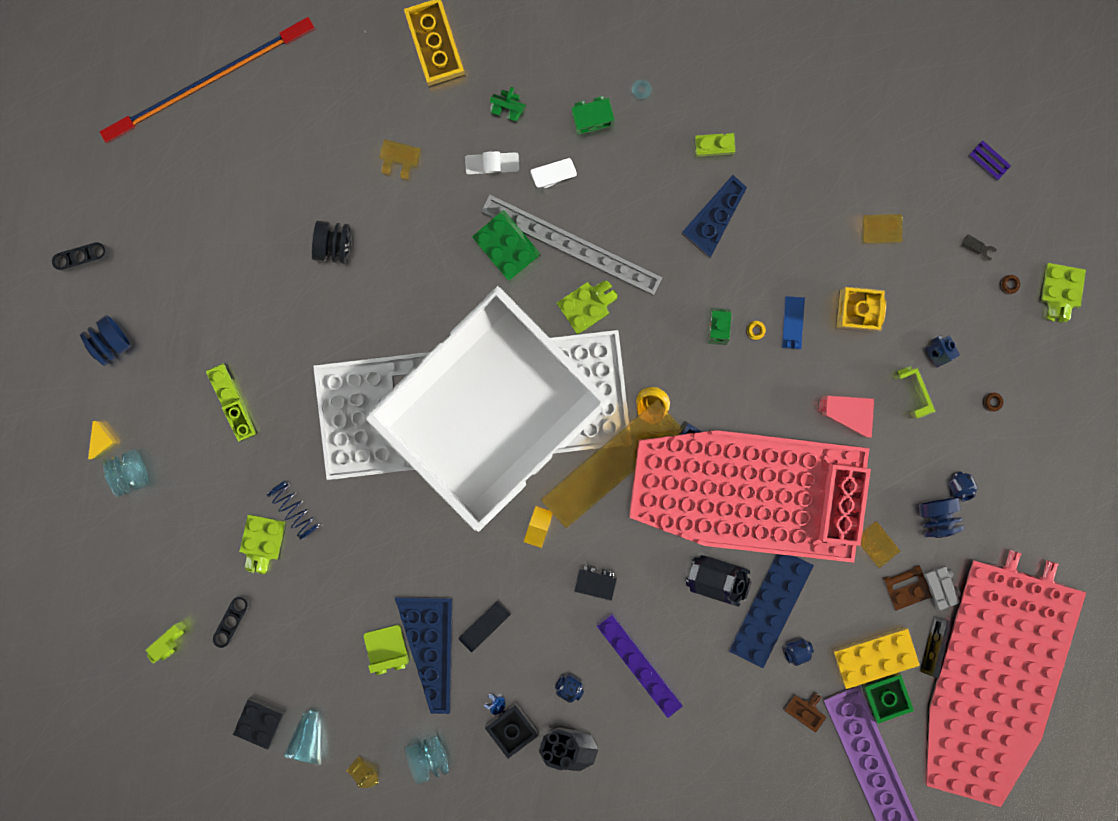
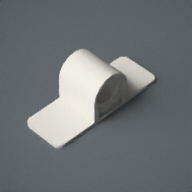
[465,151,519,174]
[530,158,577,188]

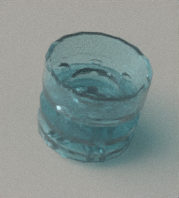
[103,449,150,497]
[404,735,449,785]

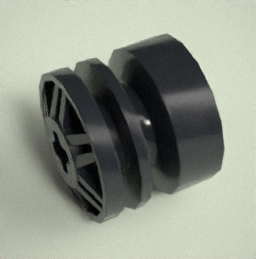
[312,221,352,264]

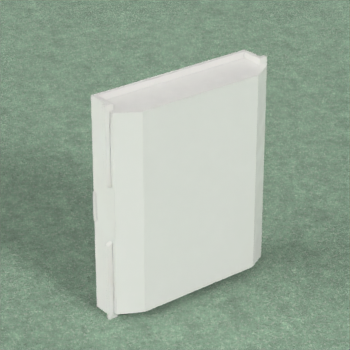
[365,286,611,532]

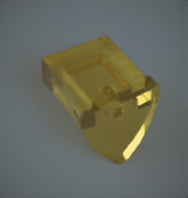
[347,757,378,788]

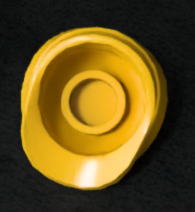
[636,387,670,423]

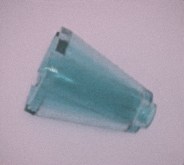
[284,711,322,765]

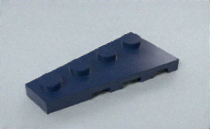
[682,175,747,258]

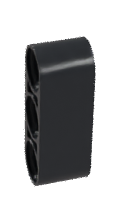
[52,242,110,271]
[213,595,251,648]
[458,600,511,653]

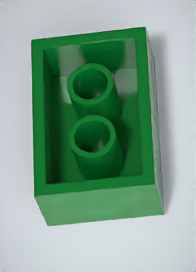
[472,210,541,281]

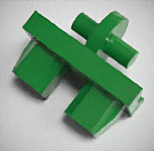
[489,87,526,121]

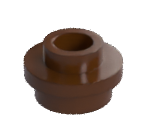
[1001,275,1020,294]
[984,392,1004,412]

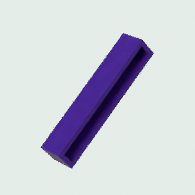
[597,613,683,718]

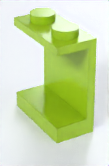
[894,366,935,419]

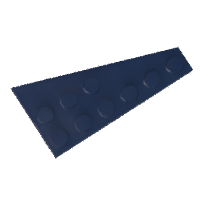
[395,597,452,714]

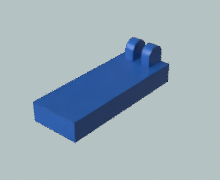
[782,296,805,349]

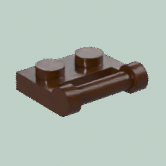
[883,565,931,611]

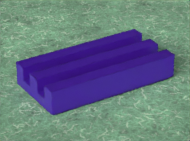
[969,140,1011,181]

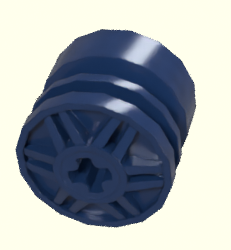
[80,315,131,366]
[919,497,965,538]

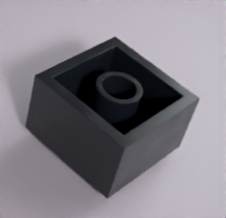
[574,564,617,601]
[233,696,286,750]
[485,702,539,759]

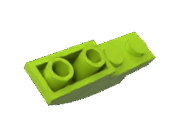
[206,363,256,442]

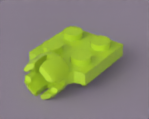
[1041,263,1086,322]
[557,280,618,335]
[239,515,286,574]

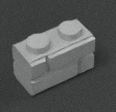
[923,566,961,611]

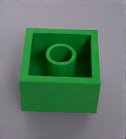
[571,96,615,135]
[862,672,914,724]

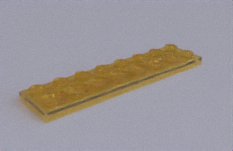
[541,399,683,528]

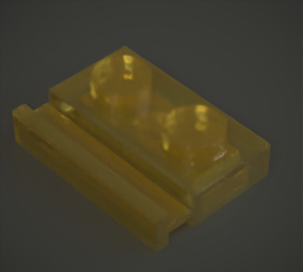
[863,214,903,244]
[861,521,901,568]

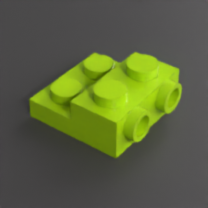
[145,621,186,663]

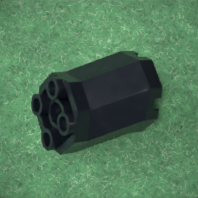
[686,555,752,607]
[539,728,599,771]

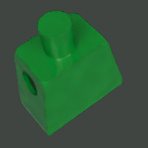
[708,307,732,345]

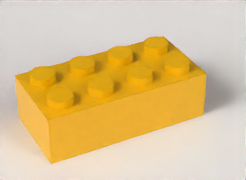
[404,0,465,86]
[832,626,920,689]

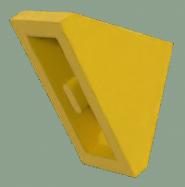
[88,421,117,459]
[523,506,553,548]

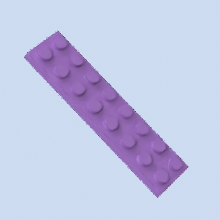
[823,685,918,821]

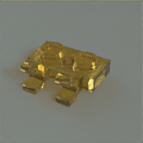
[379,139,422,181]

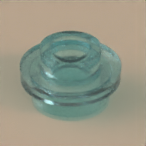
[632,80,651,99]

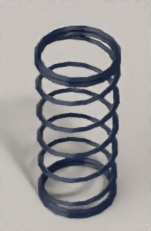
[266,480,320,540]

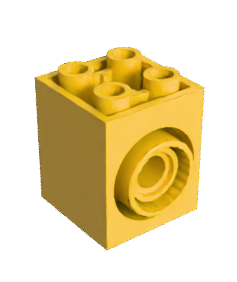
[836,287,886,332]

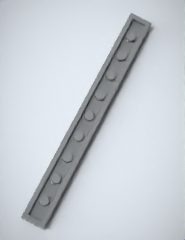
[481,195,662,295]

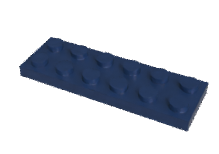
[728,554,814,668]

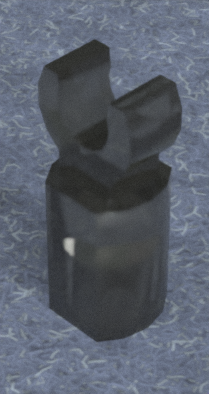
[961,234,997,261]

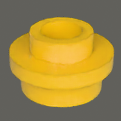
[746,321,766,340]

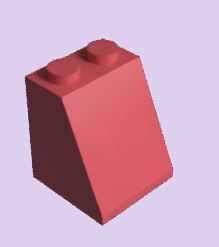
[819,396,874,438]

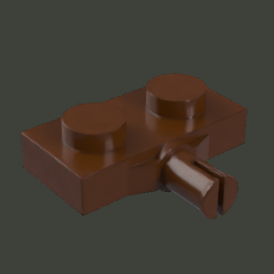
[784,693,827,733]

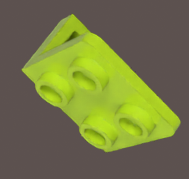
[363,625,409,675]

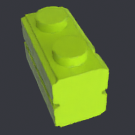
[694,133,735,157]

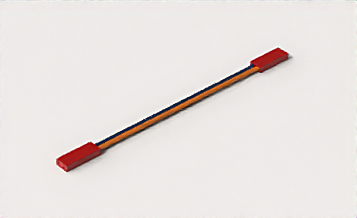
[99,17,315,143]

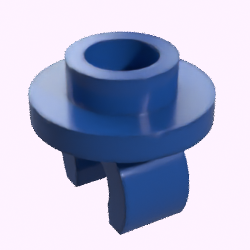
[484,695,505,715]

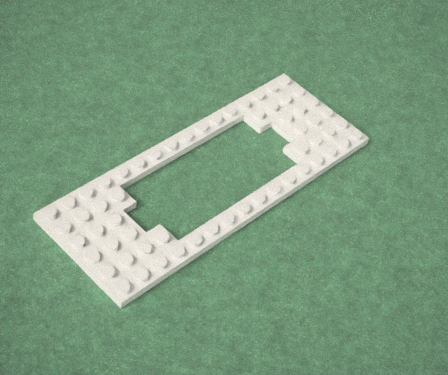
[313,330,632,480]

